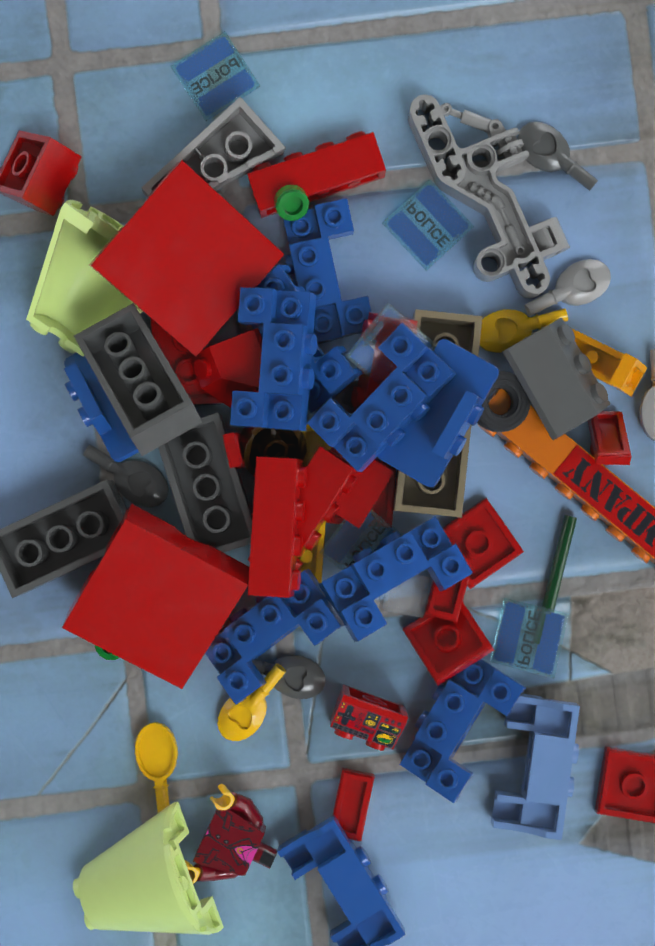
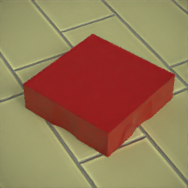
[89,160,284,357]
[62,503,249,689]

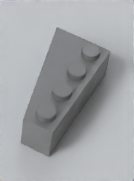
[141,97,286,197]

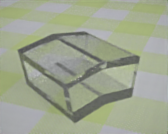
[382,575,430,618]

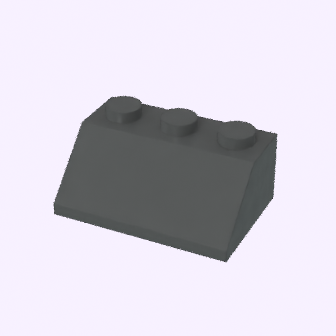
[503,317,610,440]

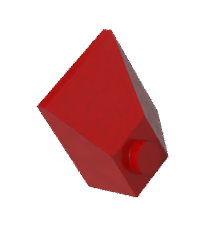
[190,328,262,408]

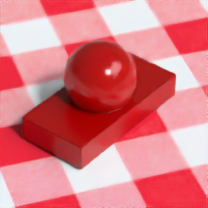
[588,411,632,466]

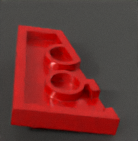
[150,318,222,405]

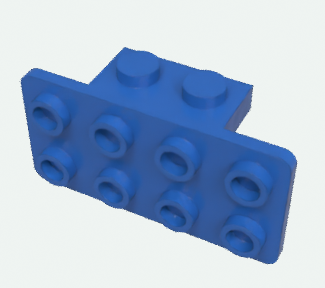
[377,339,499,487]
[64,353,139,462]

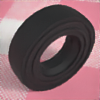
[477,371,530,432]

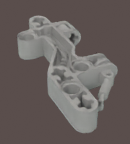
[408,94,570,299]

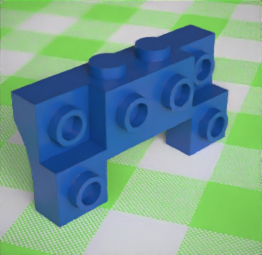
[283,198,372,344]
[251,265,362,413]
[230,287,317,431]
[307,323,457,472]
[319,516,473,642]
[205,569,344,705]
[399,658,526,803]
[277,815,406,946]

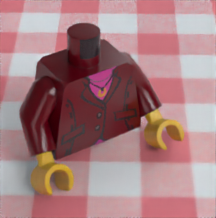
[185,784,277,884]

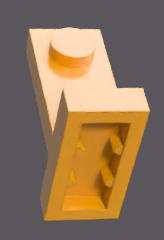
[571,328,647,397]

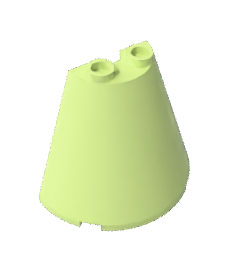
[26,200,143,357]
[73,801,224,935]

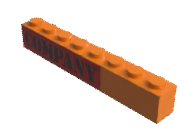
[478,388,655,564]

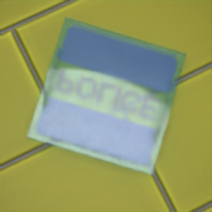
[170,31,260,121]
[382,179,474,271]
[345,303,437,385]
[319,510,404,570]
[490,598,569,678]

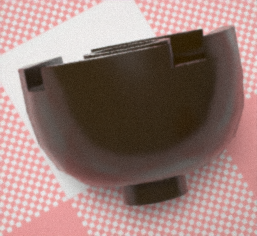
[239,427,307,477]

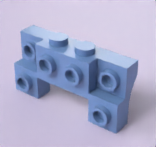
[491,694,580,840]

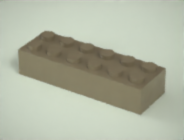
[393,309,483,518]

